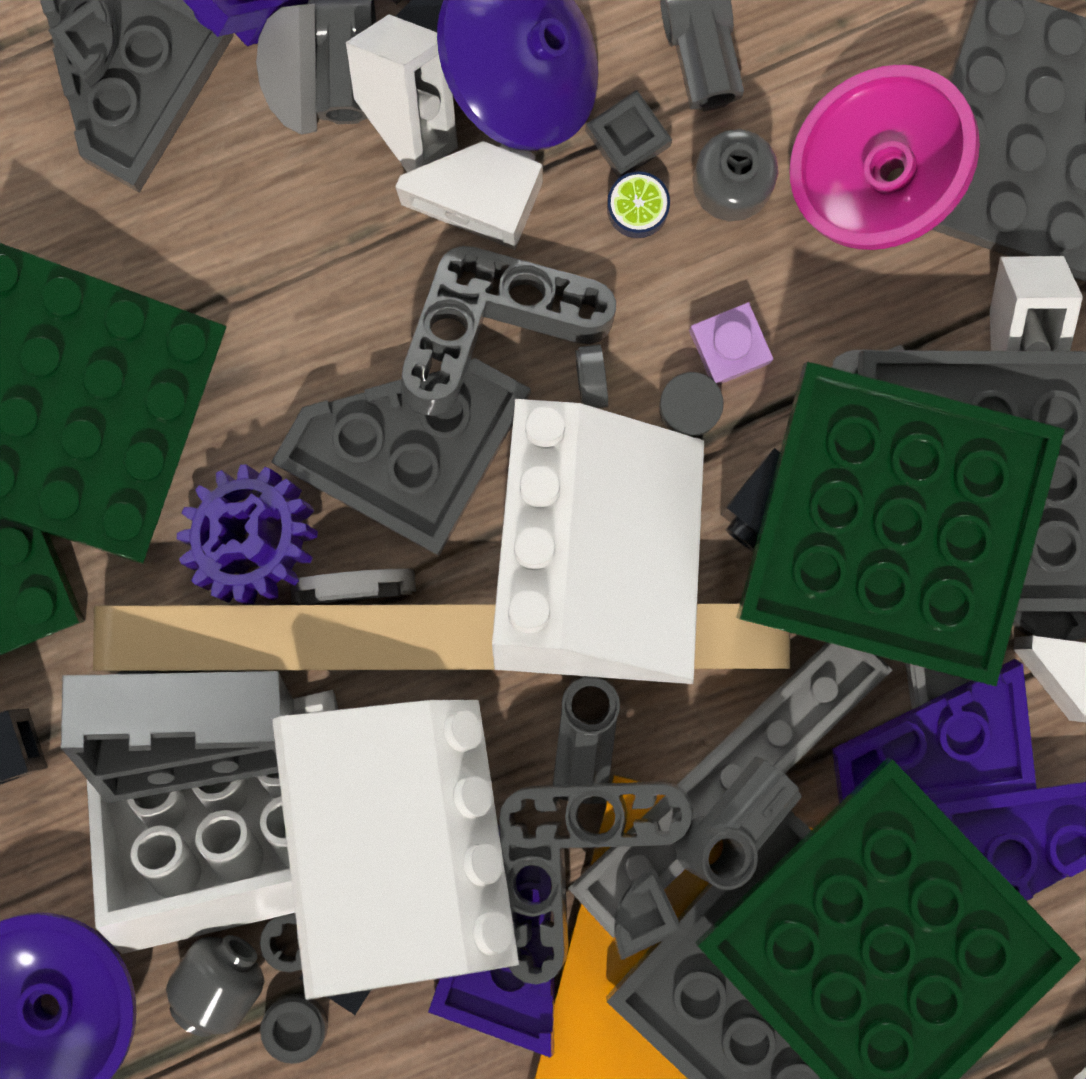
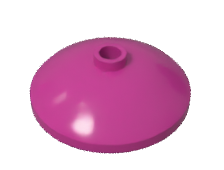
[790,65,980,250]

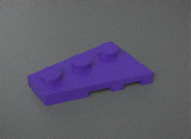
[832,659,1037,804]
[935,782,1086,901]
[428,825,554,1058]

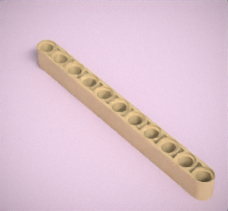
[93,604,791,671]

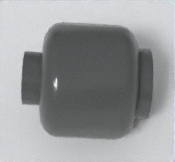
[692,129,778,222]
[166,935,265,1037]

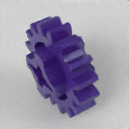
[176,464,318,605]

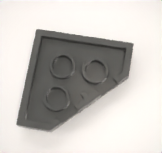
[40,0,234,193]
[271,358,531,556]

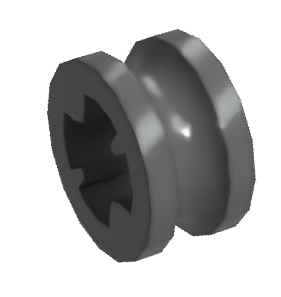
[260,913,302,972]

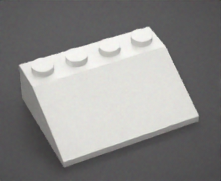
[492,399,704,684]
[87,690,338,954]
[272,700,519,999]

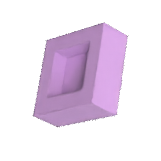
[689,302,773,385]

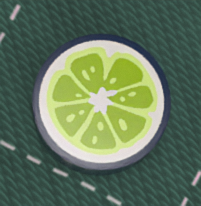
[607,171,670,238]

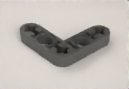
[401,246,616,416]
[499,782,694,984]

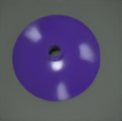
[437,0,598,151]
[0,913,137,1079]

